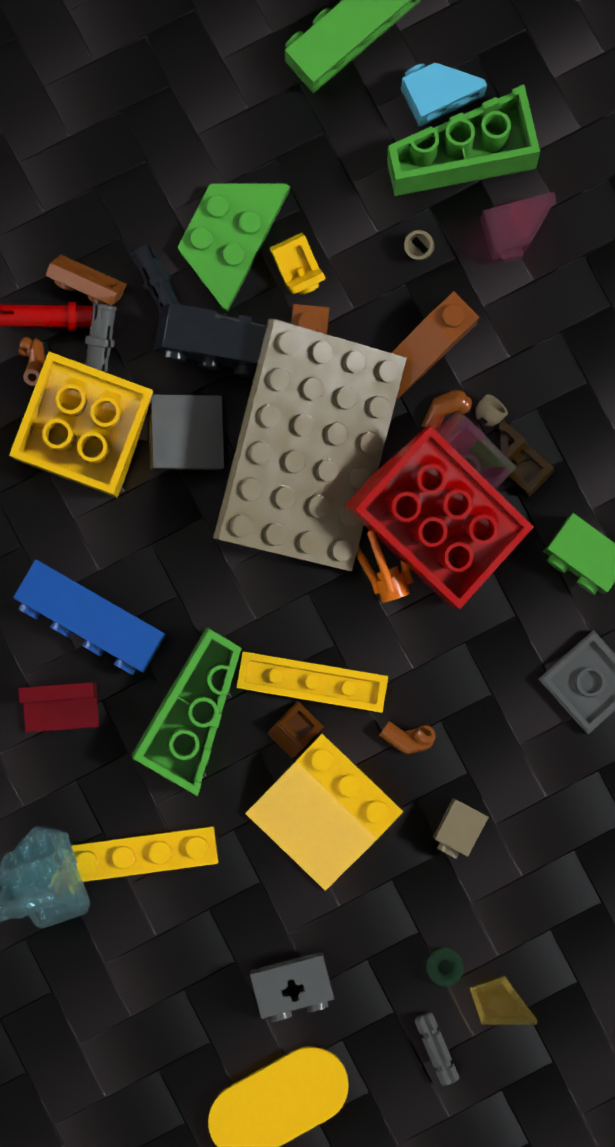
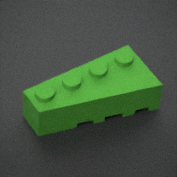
[387,84,540,196]
[132,627,241,796]

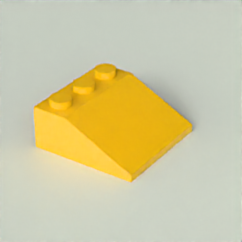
[9,352,153,498]
[245,733,403,891]

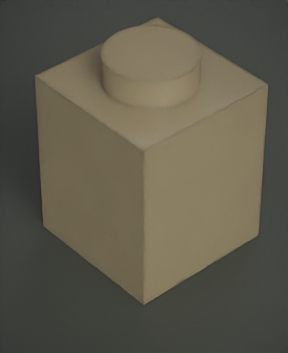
[433,798,489,859]

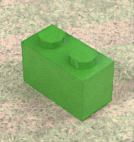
[543,513,615,595]

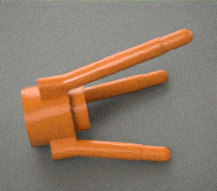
[356,530,413,603]

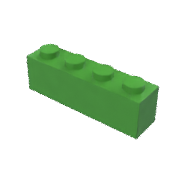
[285,0,421,93]

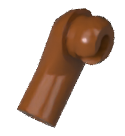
[421,390,472,432]
[379,721,436,754]

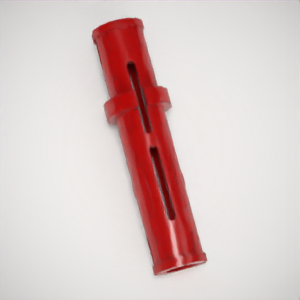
[0,302,93,331]

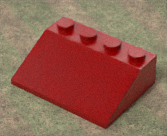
[344,425,534,609]

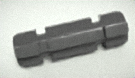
[415,1012,459,1086]

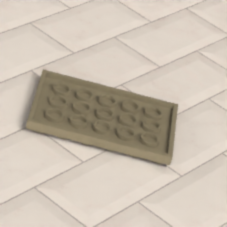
[214,319,407,571]

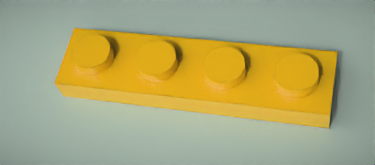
[237,652,388,713]
[66,826,219,883]

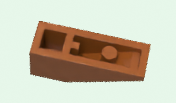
[392,291,479,399]

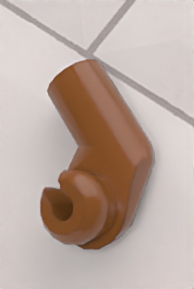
[18,337,45,386]

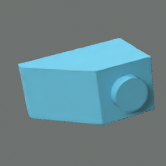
[401,62,487,127]

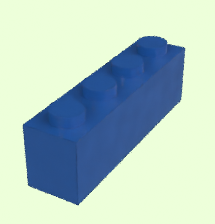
[13,560,166,675]

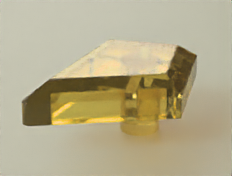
[469,976,538,1025]

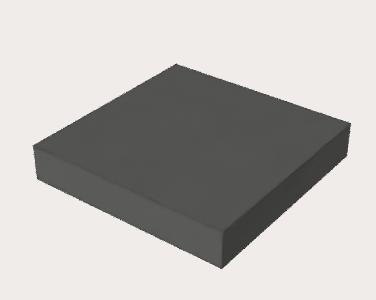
[148,394,224,470]
[538,630,615,734]

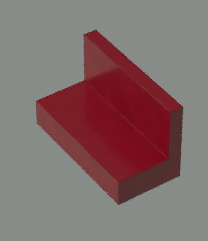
[18,682,99,733]

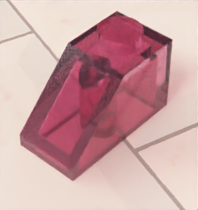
[481,192,556,262]

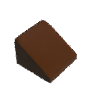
[267,701,324,758]

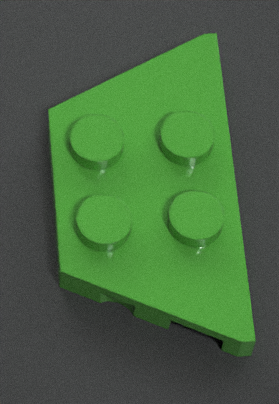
[177,184,290,312]

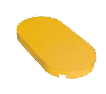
[208,1046,349,1147]

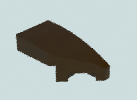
[499,420,554,497]

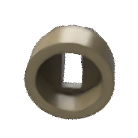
[404,230,434,260]
[475,394,508,426]

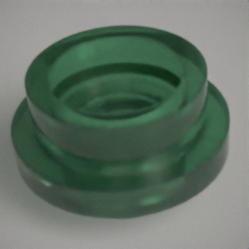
[427,948,464,986]

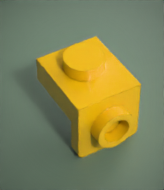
[269,233,326,295]

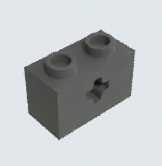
[250,952,334,1022]

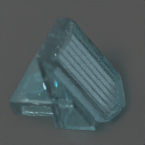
[0,826,90,928]

